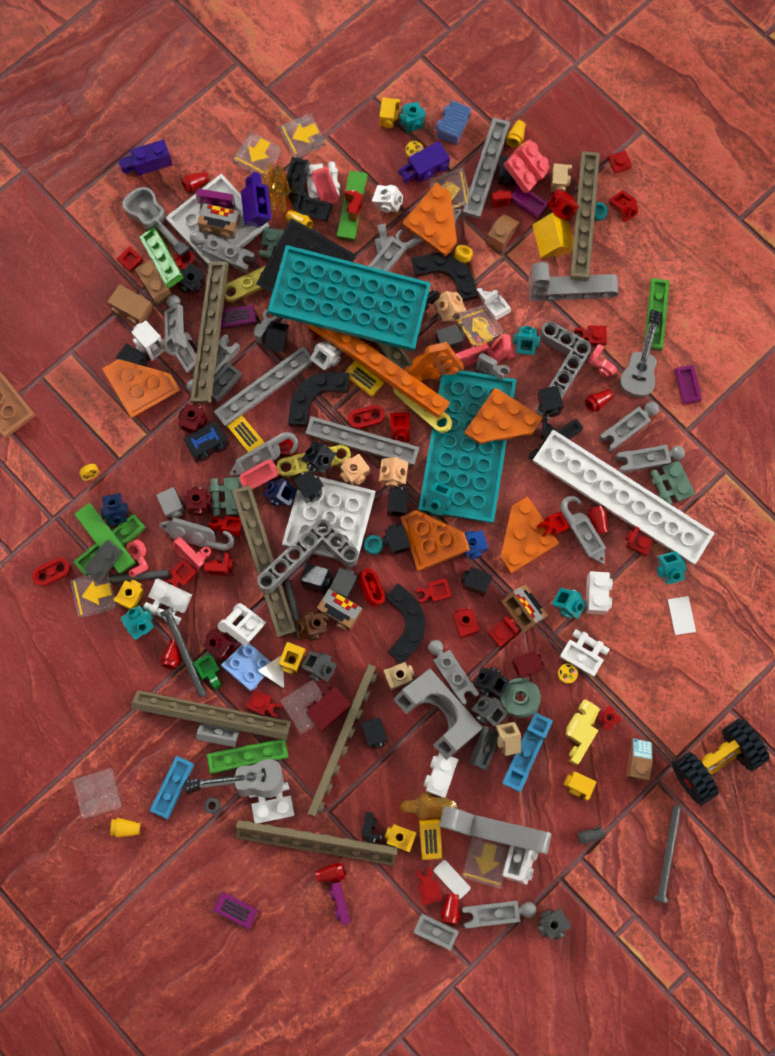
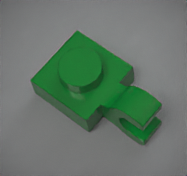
[193,653,222,690]

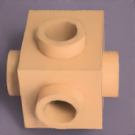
[434,291,467,321]
[340,454,370,485]
[379,457,408,488]

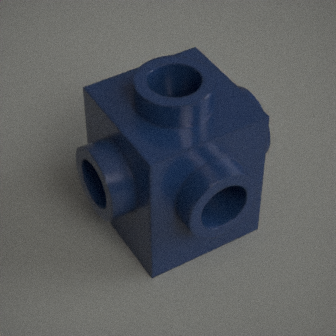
[263,478,298,507]
[100,493,129,526]

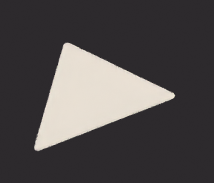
[258,655,284,688]

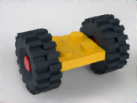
[672,718,770,806]

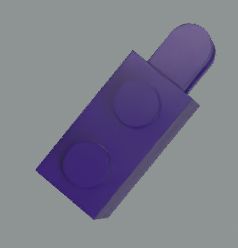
[119,140,172,176]
[398,141,450,183]
[240,172,272,228]

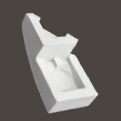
[477,288,511,321]

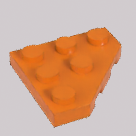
[402,182,457,257]
[404,342,464,382]
[102,359,180,418]
[464,388,543,444]
[500,496,559,574]
[400,510,470,571]

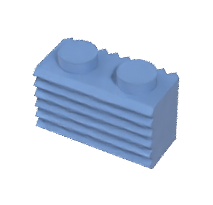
[436,100,472,145]

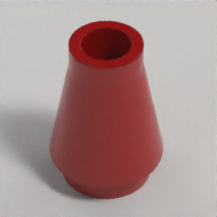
[181,171,209,192]
[585,389,614,412]
[588,505,609,534]
[160,639,180,670]
[315,862,346,883]
[440,893,460,925]

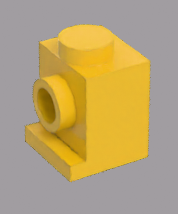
[379,97,400,128]
[114,579,145,610]
[278,642,306,674]
[563,771,596,801]
[384,824,416,852]

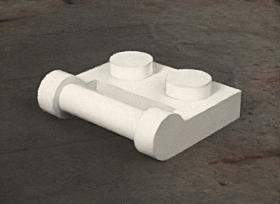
[218,603,266,647]

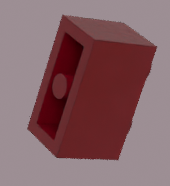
[306,686,352,732]

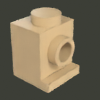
[550,164,572,192]
[383,662,415,691]
[496,722,521,756]

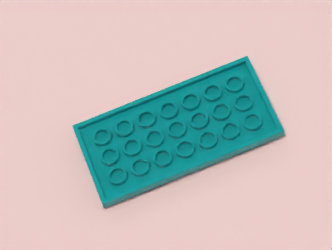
[267,245,431,352]
[418,371,517,524]

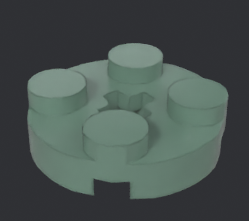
[501,678,541,718]

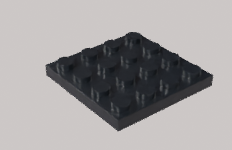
[256,218,357,293]

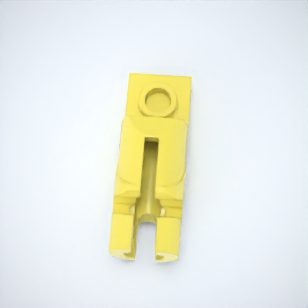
[565,700,600,766]

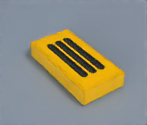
[344,361,384,398]
[227,415,265,452]
[419,819,442,860]

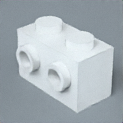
[131,320,164,361]
[585,571,613,615]
[423,752,458,799]
[502,846,538,885]

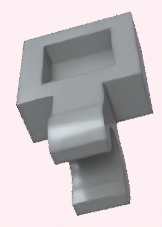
[375,224,393,254]
[253,309,277,345]
[476,353,510,380]

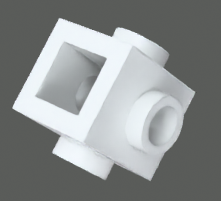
[372,185,404,213]
[310,340,342,370]

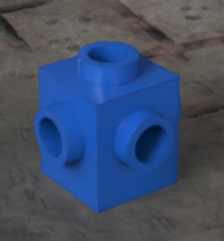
[461,530,488,560]

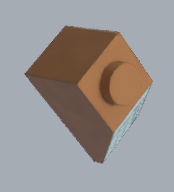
[626,738,653,781]

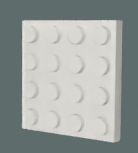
[166,174,269,266]
[282,472,376,565]

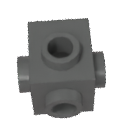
[301,650,337,682]
[472,694,508,728]
[537,908,571,941]

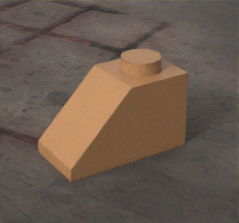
[486,214,520,253]

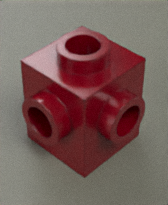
[178,404,207,434]
[183,487,212,516]
[203,629,239,659]

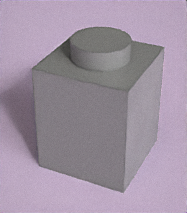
[156,487,185,520]

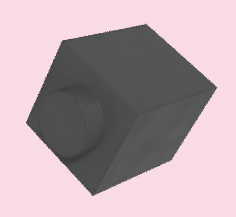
[435,324,465,350]
[329,568,357,599]

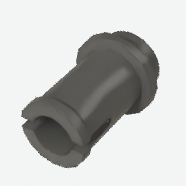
[204,798,221,814]
[577,826,604,846]

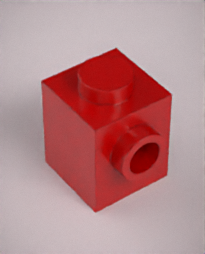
[547,189,579,221]
[452,607,479,639]

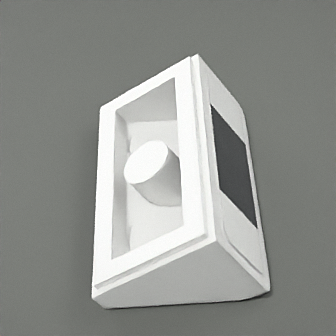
[176,332,198,373]

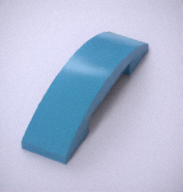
[502,713,553,793]

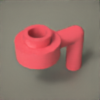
[587,344,617,377]
[126,540,148,577]

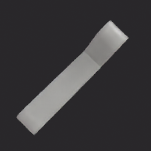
[528,262,619,301]
[535,322,591,422]
[257,519,359,594]
[439,806,552,854]

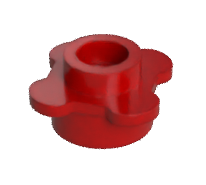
[597,706,621,730]

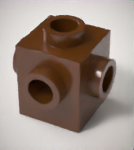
[296,611,327,641]

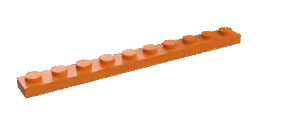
[303,323,450,418]

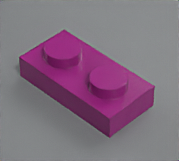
[196,189,235,209]
[329,882,351,925]

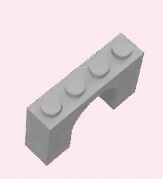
[393,669,483,760]

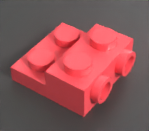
[503,140,551,193]

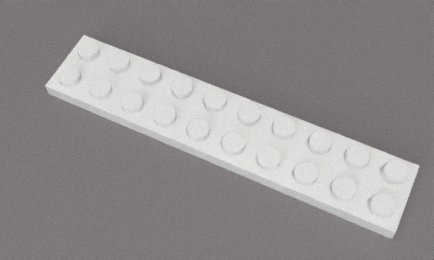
[532,430,714,566]

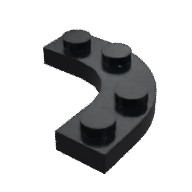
[285,157,333,222]
[411,253,478,301]
[288,372,350,427]
[385,583,425,664]

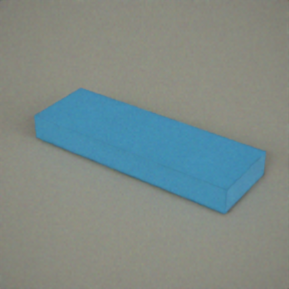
[149,756,195,819]

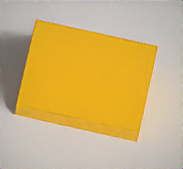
[532,213,573,259]

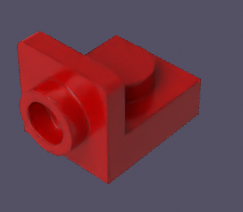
[344,190,363,222]
[609,190,639,222]
[390,412,410,442]
[625,526,654,557]
[204,553,234,576]
[487,616,519,648]

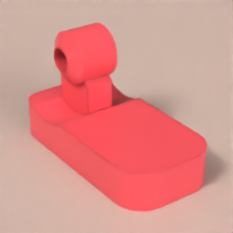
[312,167,339,204]
[490,334,515,364]
[456,337,490,368]
[239,459,279,490]
[172,537,211,573]

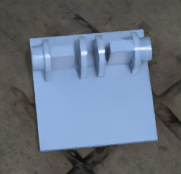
[221,643,271,691]

